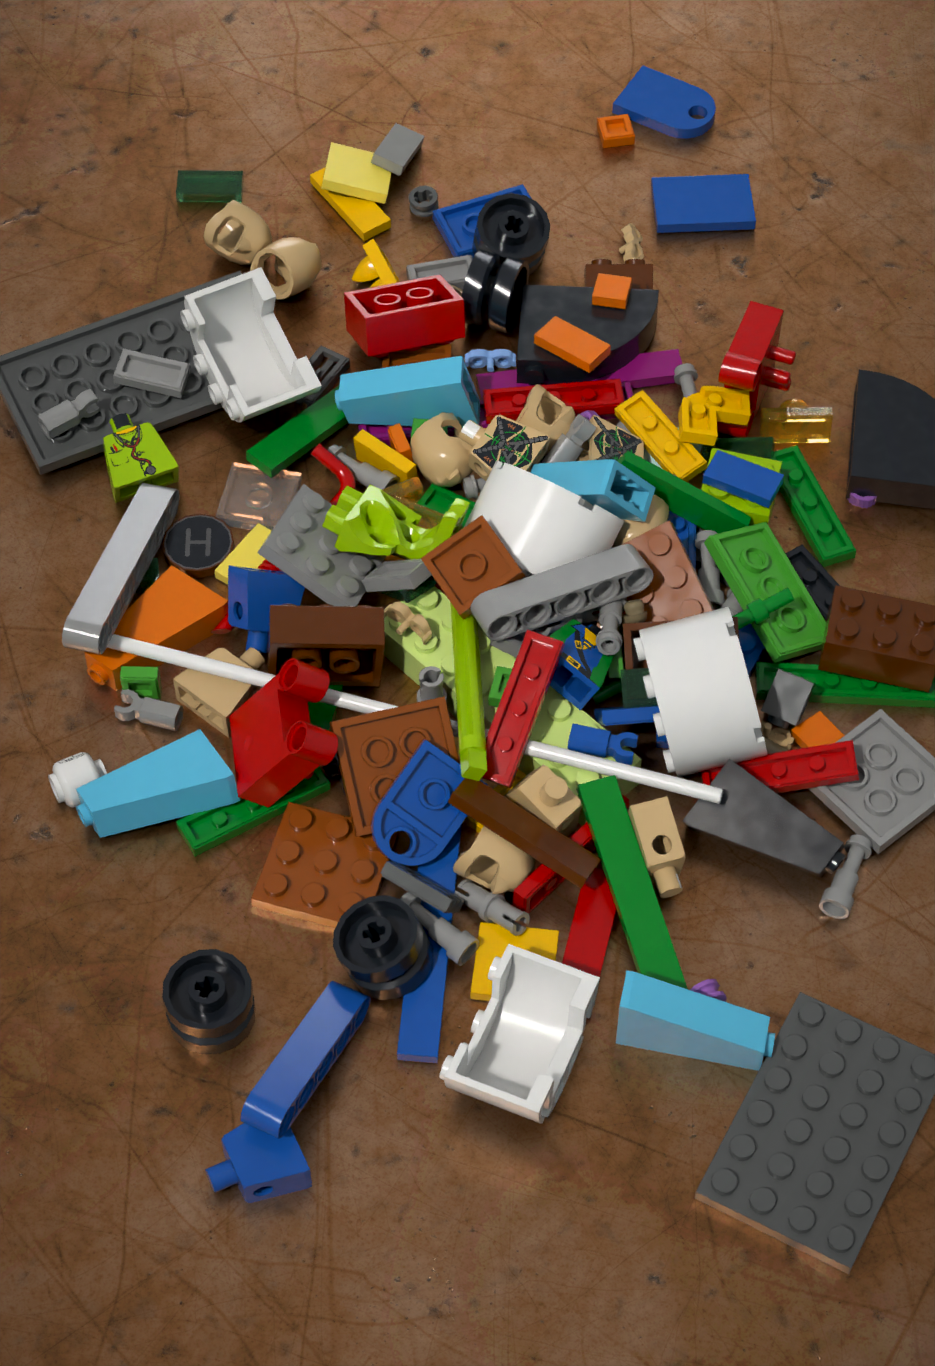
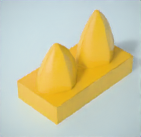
[352,238,400,288]

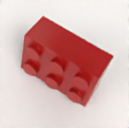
[344,274,466,357]

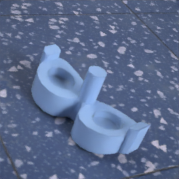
[465,349,516,372]

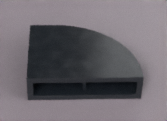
[517,285,659,385]
[846,369,935,509]

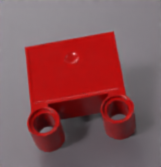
[717,301,796,440]
[229,658,338,808]

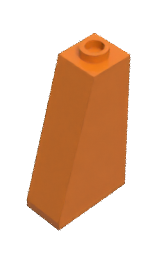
[84,565,228,691]

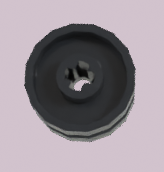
[472,193,550,275]
[461,250,529,334]
[333,895,434,1000]
[162,949,255,1055]

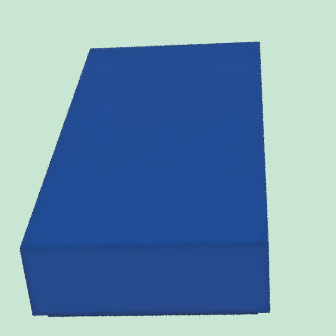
[702,450,784,508]

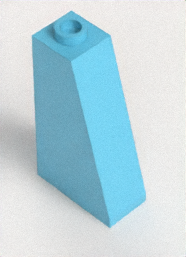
[335,356,480,428]
[530,459,656,522]
[76,729,240,838]
[616,970,776,1071]

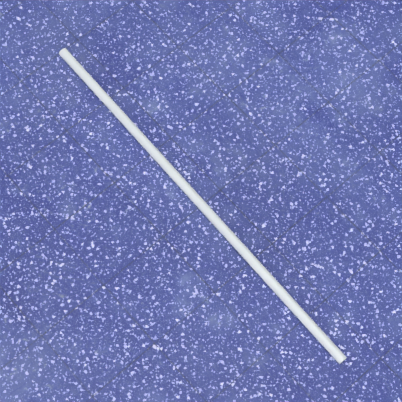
[106,634,723,804]

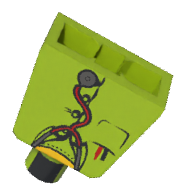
[103,413,179,503]

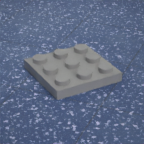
[257,484,386,607]
[808,709,935,854]

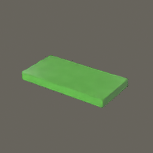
[704,522,826,663]

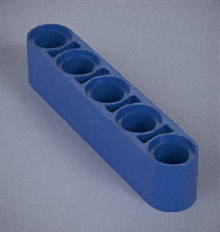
[240,981,370,1139]

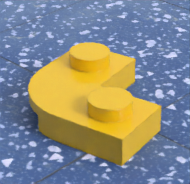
[678,386,751,446]

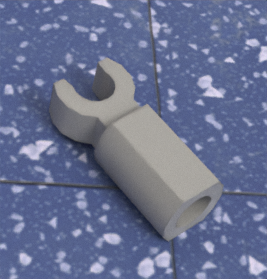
[37,389,100,439]
[542,414,596,463]
[114,689,184,731]

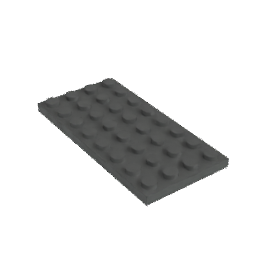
[0,271,242,475]

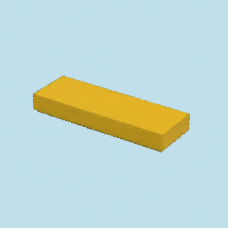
[310,167,391,241]
[614,389,707,482]

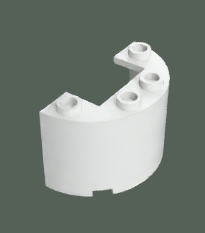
[180,267,322,422]
[464,461,624,578]
[633,607,767,778]
[439,944,600,1124]

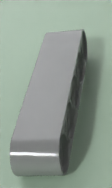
[470,544,654,641]

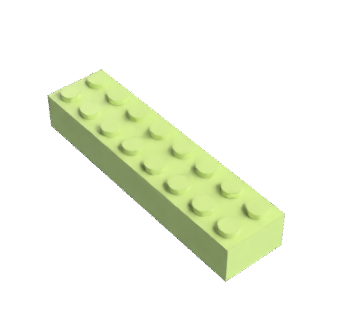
[384,581,642,826]

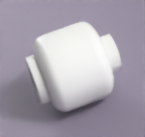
[48,752,107,807]

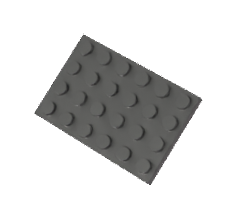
[694,992,935,1275]

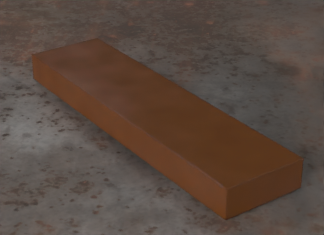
[448,778,601,888]

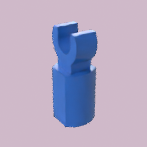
[568,723,638,765]

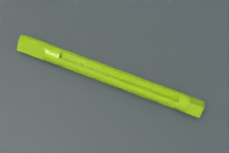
[450,602,487,781]

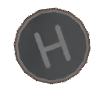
[162,514,235,579]

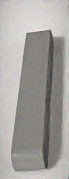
[62,483,180,654]

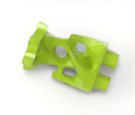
[322,484,470,576]

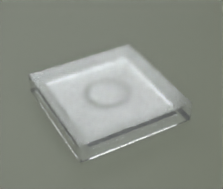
[215,462,302,530]

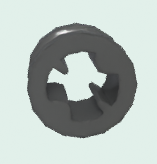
[409,186,438,217]

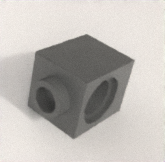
[761,669,816,729]

